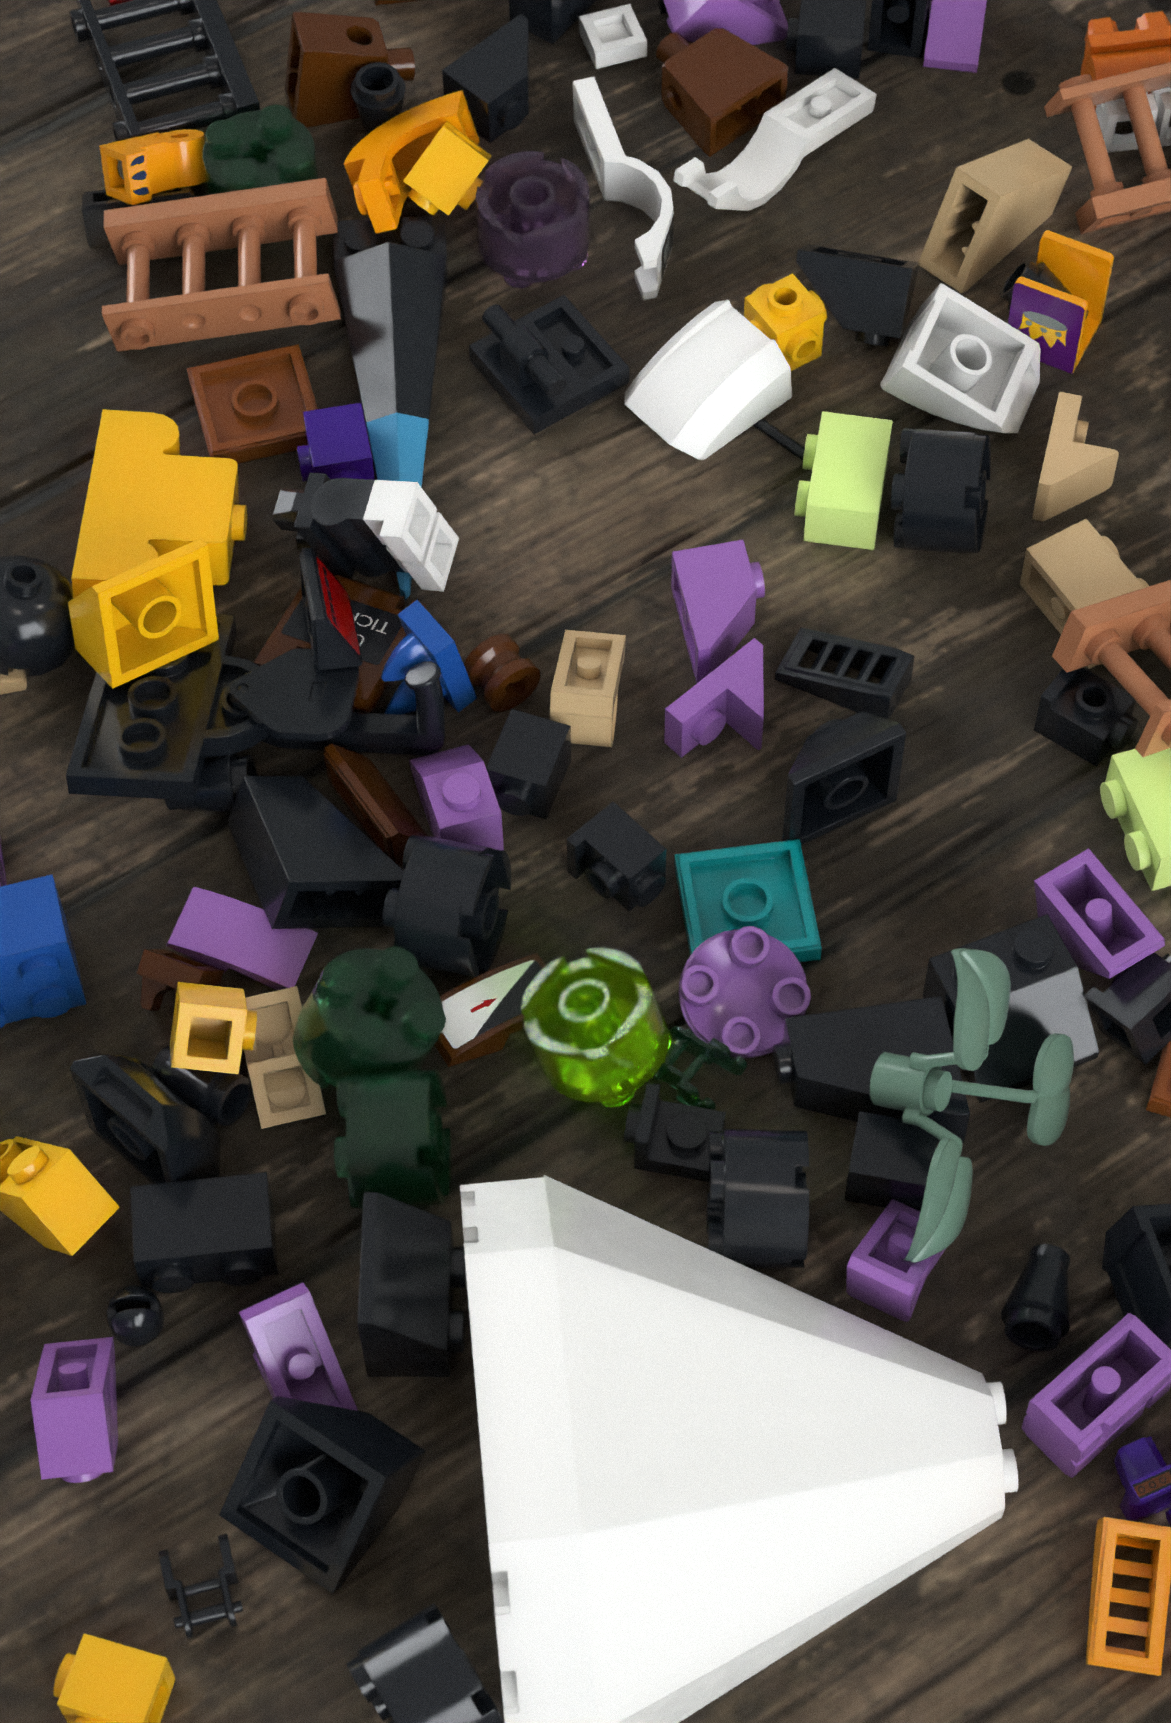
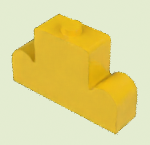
[71,409,247,598]

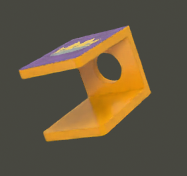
[1008,230,1114,374]

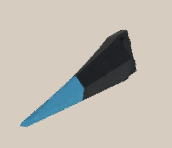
[333,215,448,600]

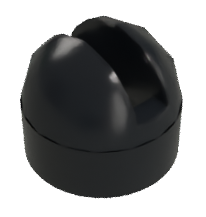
[107,1285,164,1346]

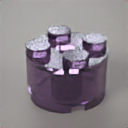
[476,151,590,288]

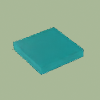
[674,839,822,962]

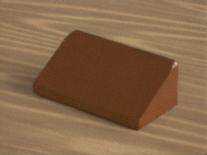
[323,744,428,867]

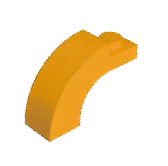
[344,90,479,234]

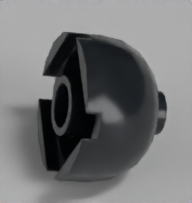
[0,555,75,676]

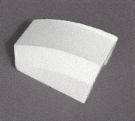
[880,283,1041,433]
[624,300,792,460]

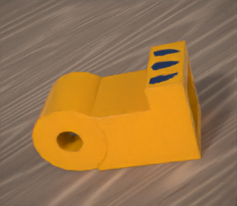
[99,129,210,205]

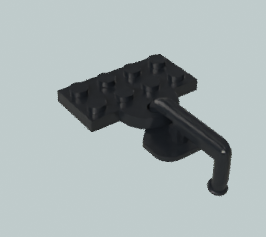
[66,614,446,801]

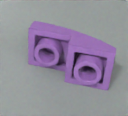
[166,887,318,990]

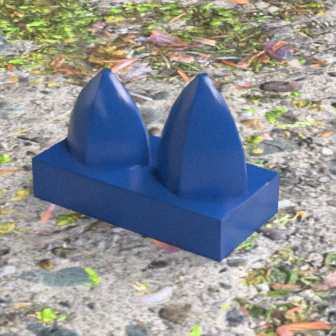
[380,600,477,715]

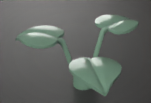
[870,948,1074,1263]

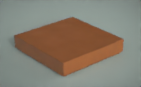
[186,344,318,464]

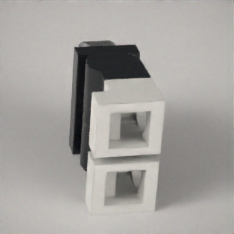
[273,473,459,592]

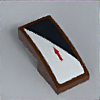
[416,953,570,1067]

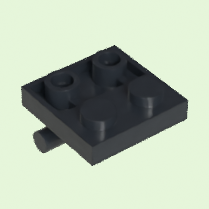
[469,295,629,434]

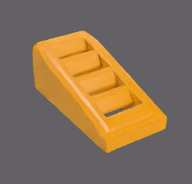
[1086,1517,1171,1676]

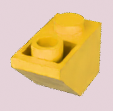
[0,1136,120,1256]

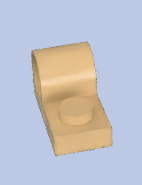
[550,630,626,748]

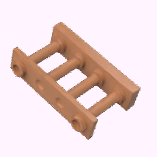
[1044,62,1171,234]
[102,178,341,352]
[1052,580,1171,757]

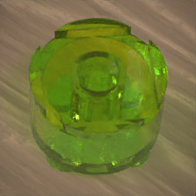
[521,947,672,1107]

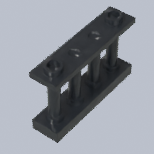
[69,0,264,147]

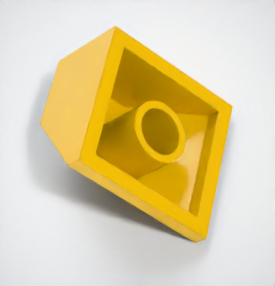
[68,538,219,689]

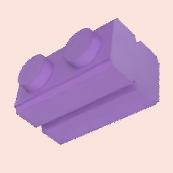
[1021,1313,1171,1478]

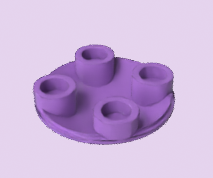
[679,926,811,1058]

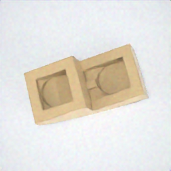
[244,986,326,1129]

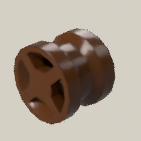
[464,633,541,712]

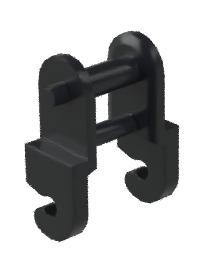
[158,1534,243,1639]

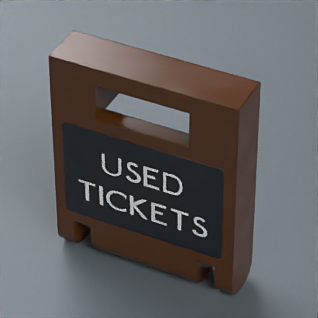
[254,574,427,713]

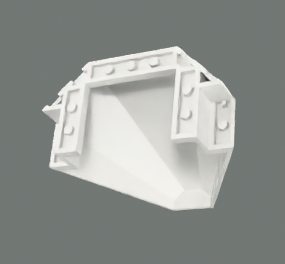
[460,1175,1018,1723]

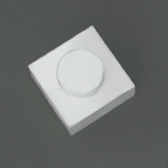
[579,4,647,69]

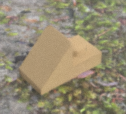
[1032,392,1119,522]

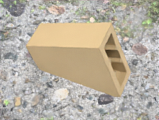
[918,139,1072,293]

